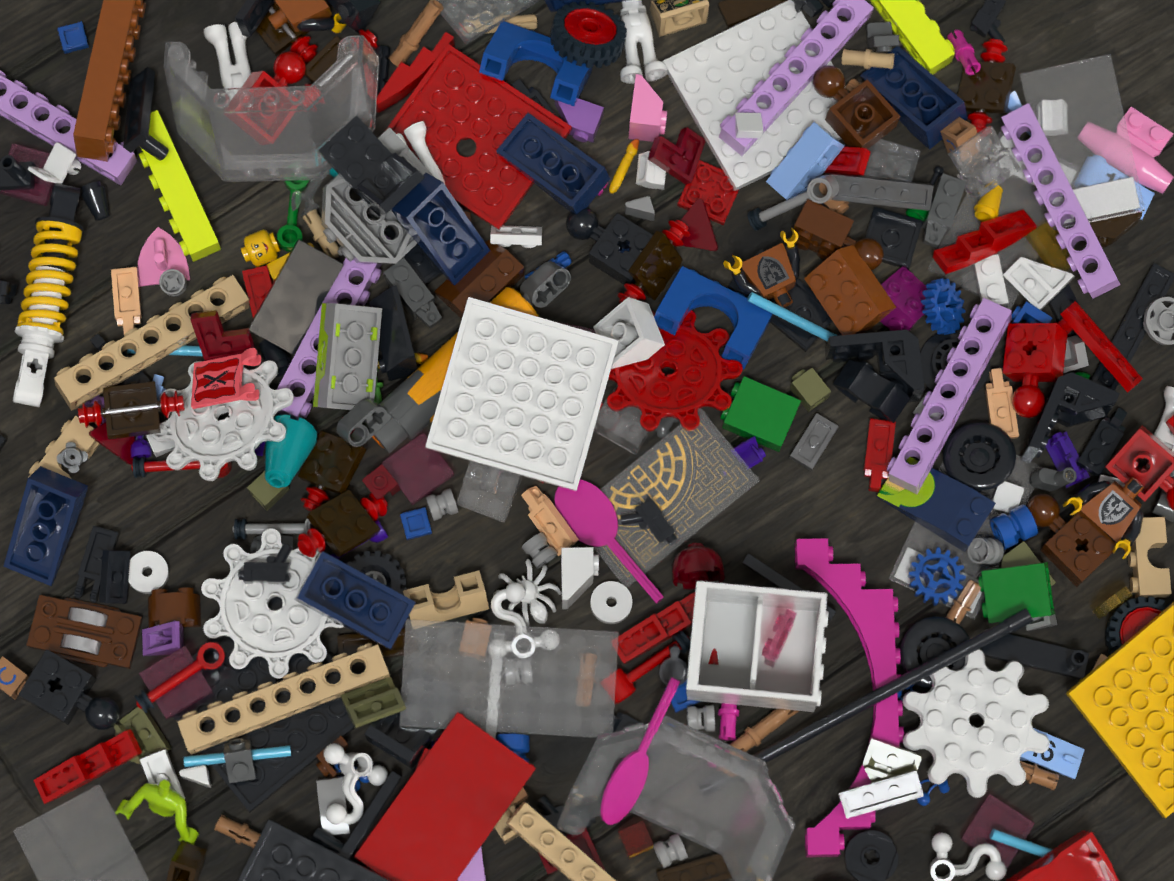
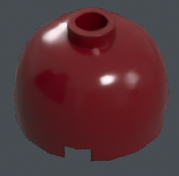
[672,543,725,589]

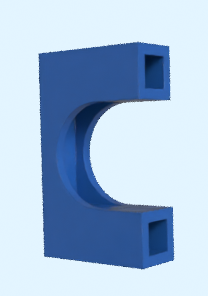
[479,20,594,106]
[654,266,773,370]

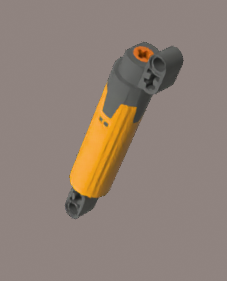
[336,261,571,454]

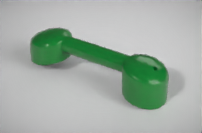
[277,164,310,252]

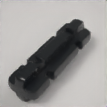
[371,45,390,94]

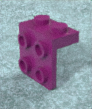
[880,267,927,331]

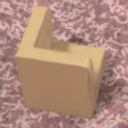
[495,805,518,844]

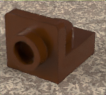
[316,736,349,778]

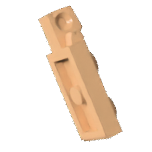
[111,267,142,335]
[985,368,1019,439]
[521,486,579,556]

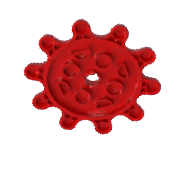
[607,310,743,432]

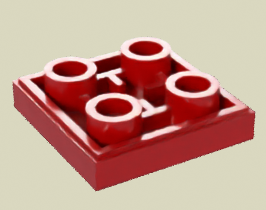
[677,160,740,225]

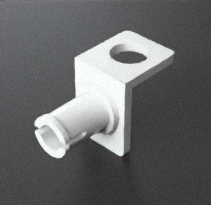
[27,143,81,184]

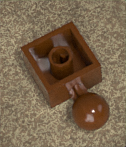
[813,66,901,150]
[791,199,884,270]
[1027,494,1116,587]

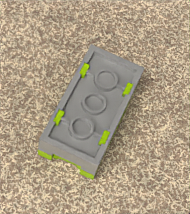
[313,303,382,410]

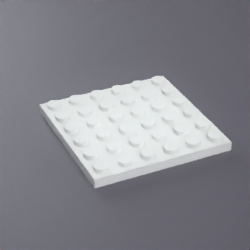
[663,0,865,191]
[425,297,619,491]

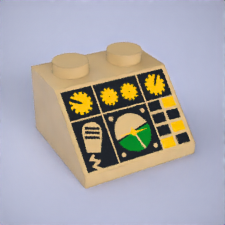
[650,0,709,37]

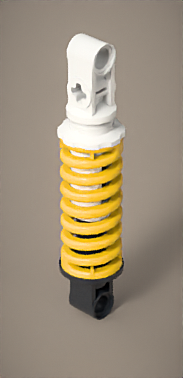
[13,183,84,407]

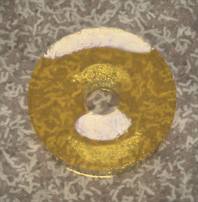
[1093,586,1133,620]

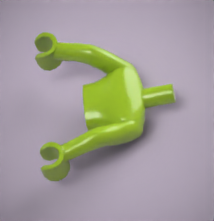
[115,780,199,845]

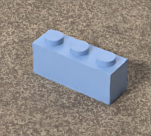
[766,122,844,200]

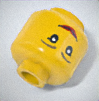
[241,229,281,267]

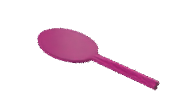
[555,479,664,604]
[600,677,680,825]

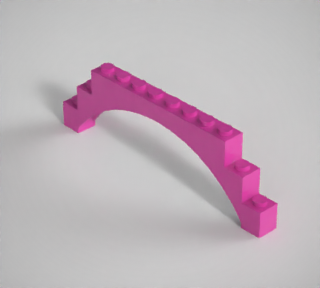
[794,538,904,857]

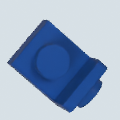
[1012,301,1052,323]

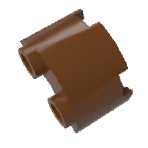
[148,588,201,628]

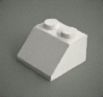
[593,297,665,369]
[561,547,599,609]

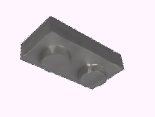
[789,413,839,471]

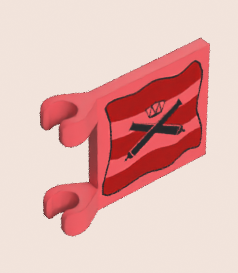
[191,348,262,409]

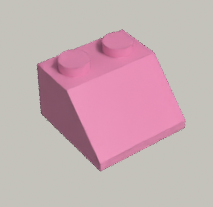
[628,74,667,142]

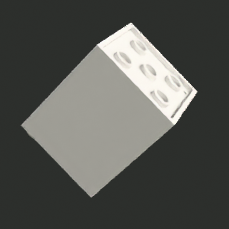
[686,581,829,712]

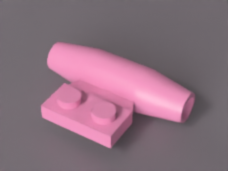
[1077,107,1174,194]

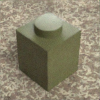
[790,368,831,413]
[247,471,290,511]

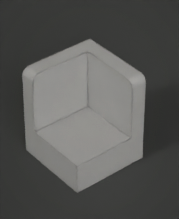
[1063,335,1089,373]

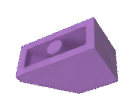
[555,98,604,143]

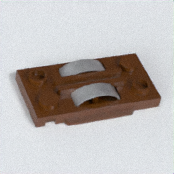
[26,595,143,669]

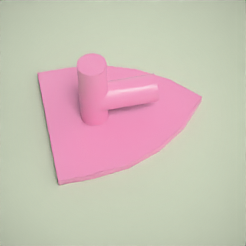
[138,227,190,287]

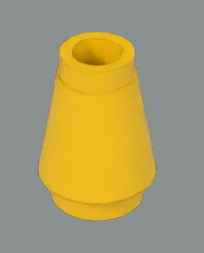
[974,184,1003,222]

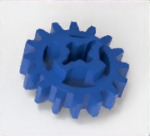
[921,278,965,335]
[908,548,966,606]

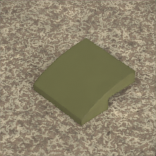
[341,677,406,728]

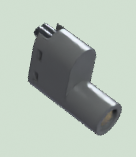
[1029,468,1077,491]

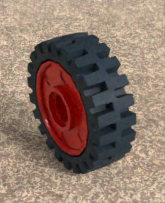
[550,1,627,68]
[1105,596,1170,655]

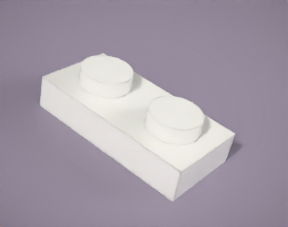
[490,226,542,248]
[973,254,1009,306]
[140,749,185,799]

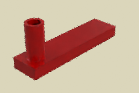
[1057,301,1143,393]

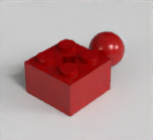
[224,51,306,144]
[1002,323,1068,418]
[1105,425,1174,511]

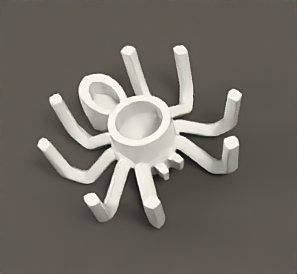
[493,559,562,627]

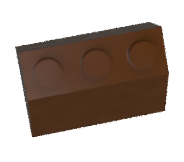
[434,240,525,319]

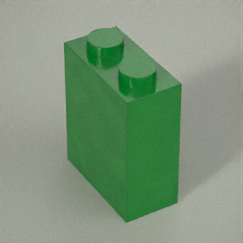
[720,376,801,452]
[979,562,1055,623]

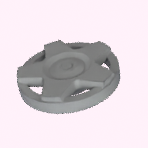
[1143,297,1174,345]

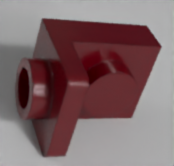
[363,464,400,500]

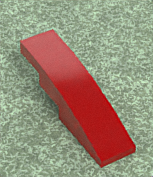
[374,32,455,113]
[932,209,1037,274]
[610,591,696,664]
[33,729,142,804]

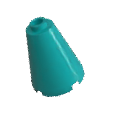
[265,414,317,488]

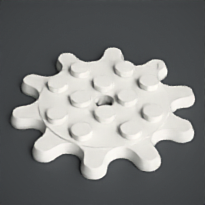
[151,361,294,481]
[201,528,345,679]
[902,649,1050,798]

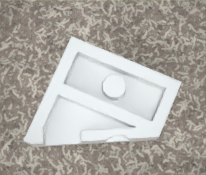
[1003,257,1075,310]

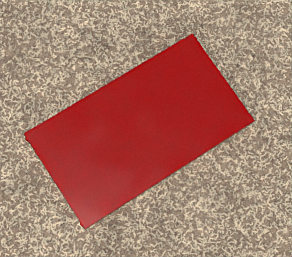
[354,712,536,881]

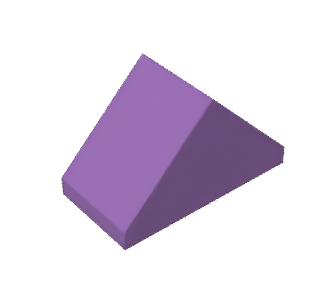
[142,621,184,656]

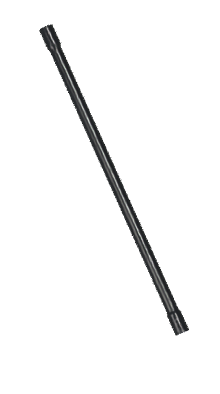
[697,608,1033,797]

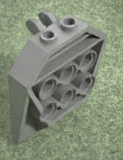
[321,127,434,264]

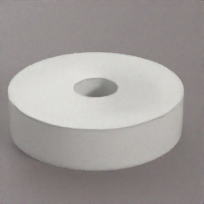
[128,551,169,594]
[590,581,632,624]

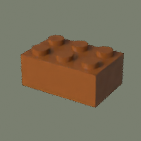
[804,245,896,335]

